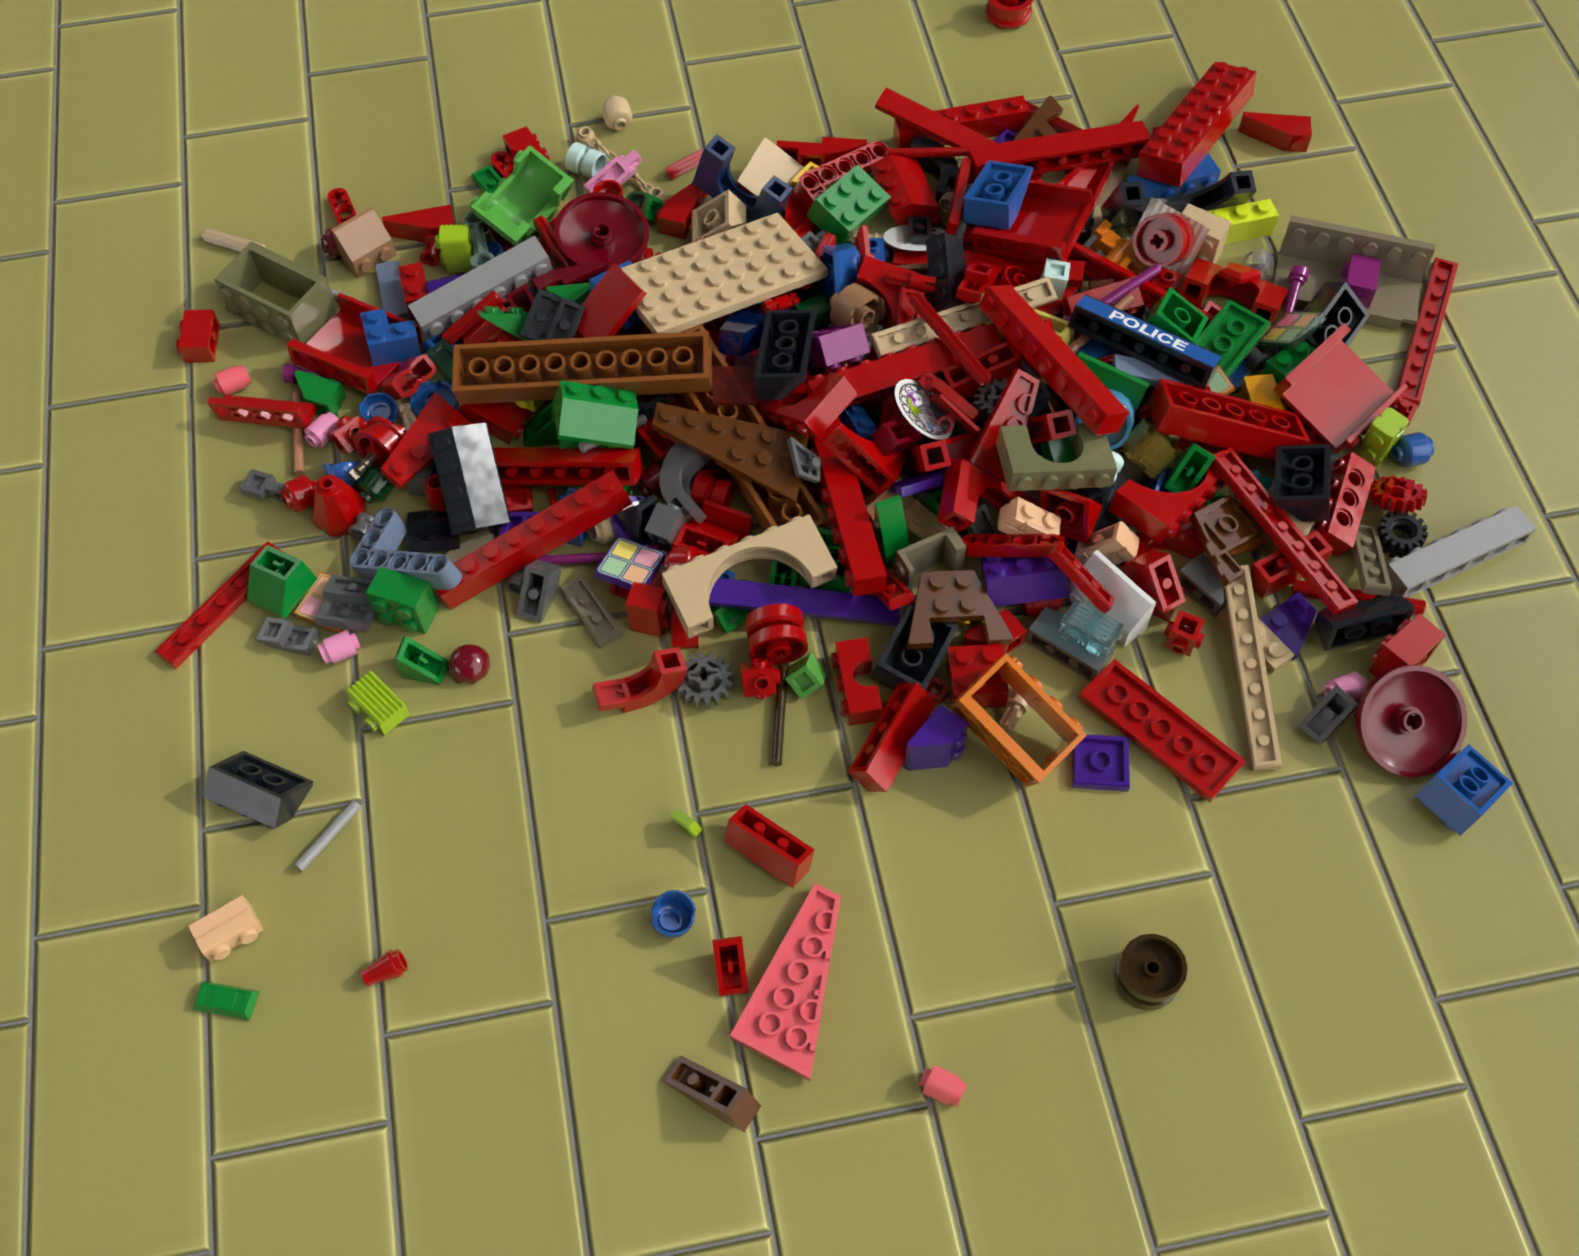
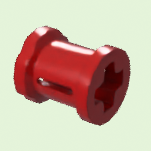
[419,235,441,266]

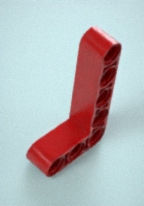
[794,141,888,232]

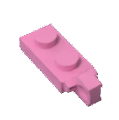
[584,149,643,193]

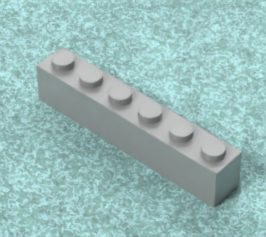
[408,236,553,339]
[1386,505,1537,598]

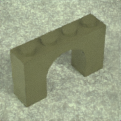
[996,423,1117,491]

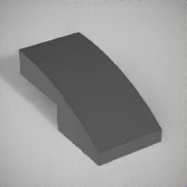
[256,617,321,656]

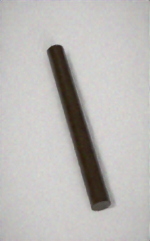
[771,663,788,766]

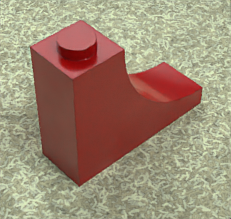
[822,423,909,496]

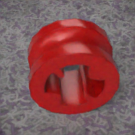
[925,677,948,705]

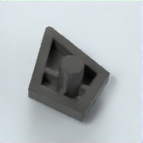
[787,437,821,484]

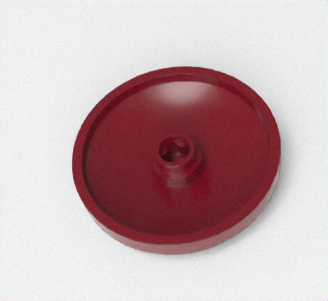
[554,192,649,269]
[1356,665,1467,777]

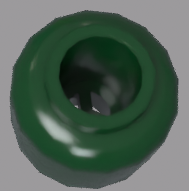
[356,465,395,504]

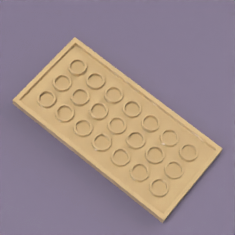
[621,213,829,334]

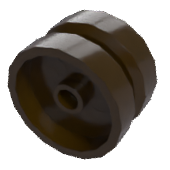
[1114,934,1188,1011]

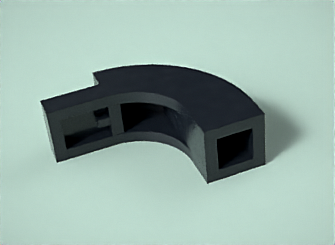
[909,136,959,208]

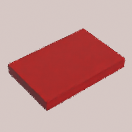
[577,263,647,338]

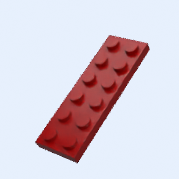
[1079,658,1246,802]

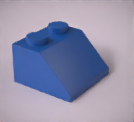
[822,243,860,298]

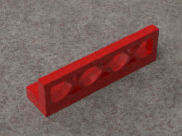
[207,394,317,429]

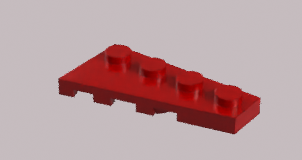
[381,392,472,490]

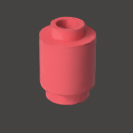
[212,365,252,395]
[919,1065,967,1107]

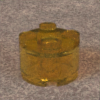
[1121,418,1182,479]

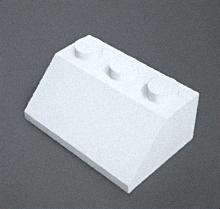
[1069,550,1156,647]

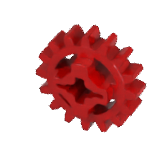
[1368,476,1428,514]

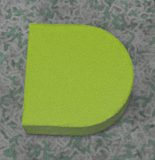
[670,808,702,838]

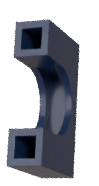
[692,134,793,223]

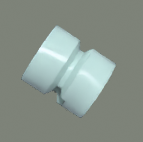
[565,142,607,179]

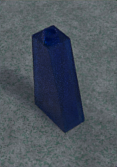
[718,303,790,357]

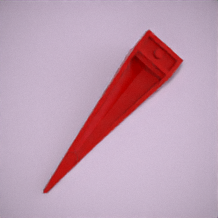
[1057,104,1139,218]

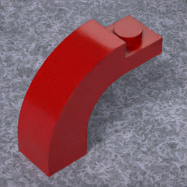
[592,647,688,713]

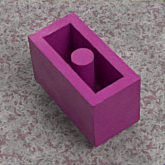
[1340,253,1381,308]

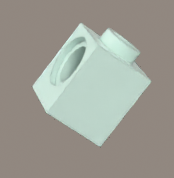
[1041,258,1071,300]

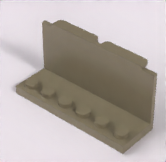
[1273,215,1436,329]

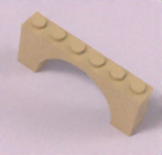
[662,514,837,638]

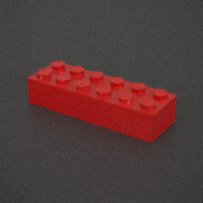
[1147,378,1310,462]

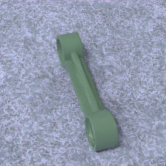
[463,212,494,269]

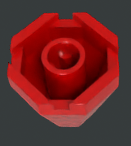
[313,475,367,537]

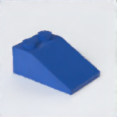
[963,160,1033,230]
[1415,744,1513,836]

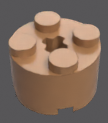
[830,282,886,339]

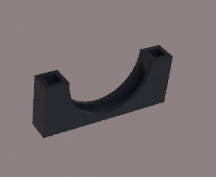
[1100,170,1257,229]

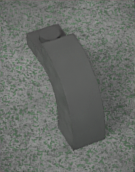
[660,443,711,524]

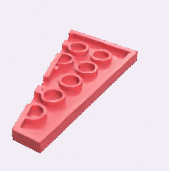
[730,883,841,1081]

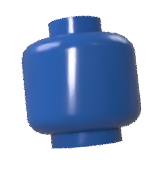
[1392,432,1434,468]

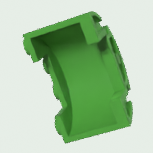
[469,145,574,246]

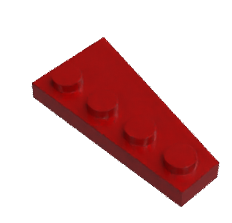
[967,368,1040,483]

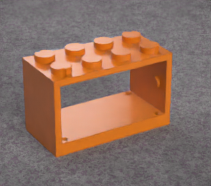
[949,653,1087,787]

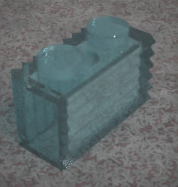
[1057,599,1125,659]

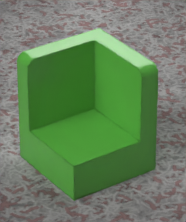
[785,652,827,699]

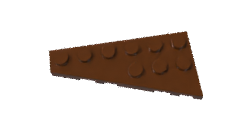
[652,402,809,506]

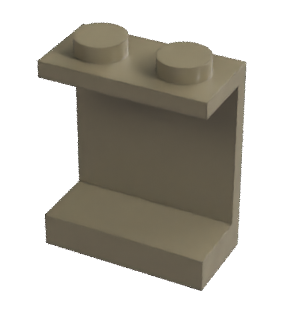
[894,527,966,591]

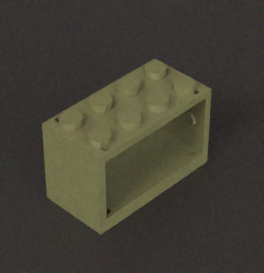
[214,241,338,344]

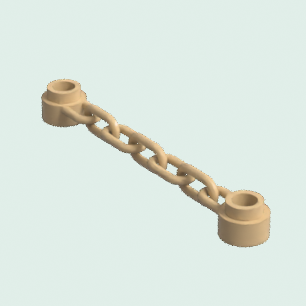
[577,126,666,208]

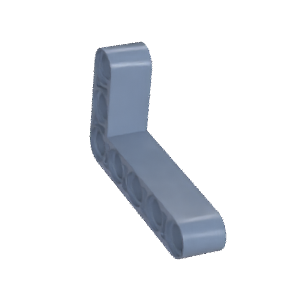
[349,507,462,590]

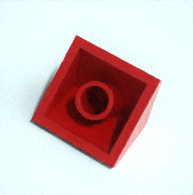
[1040,488,1102,544]

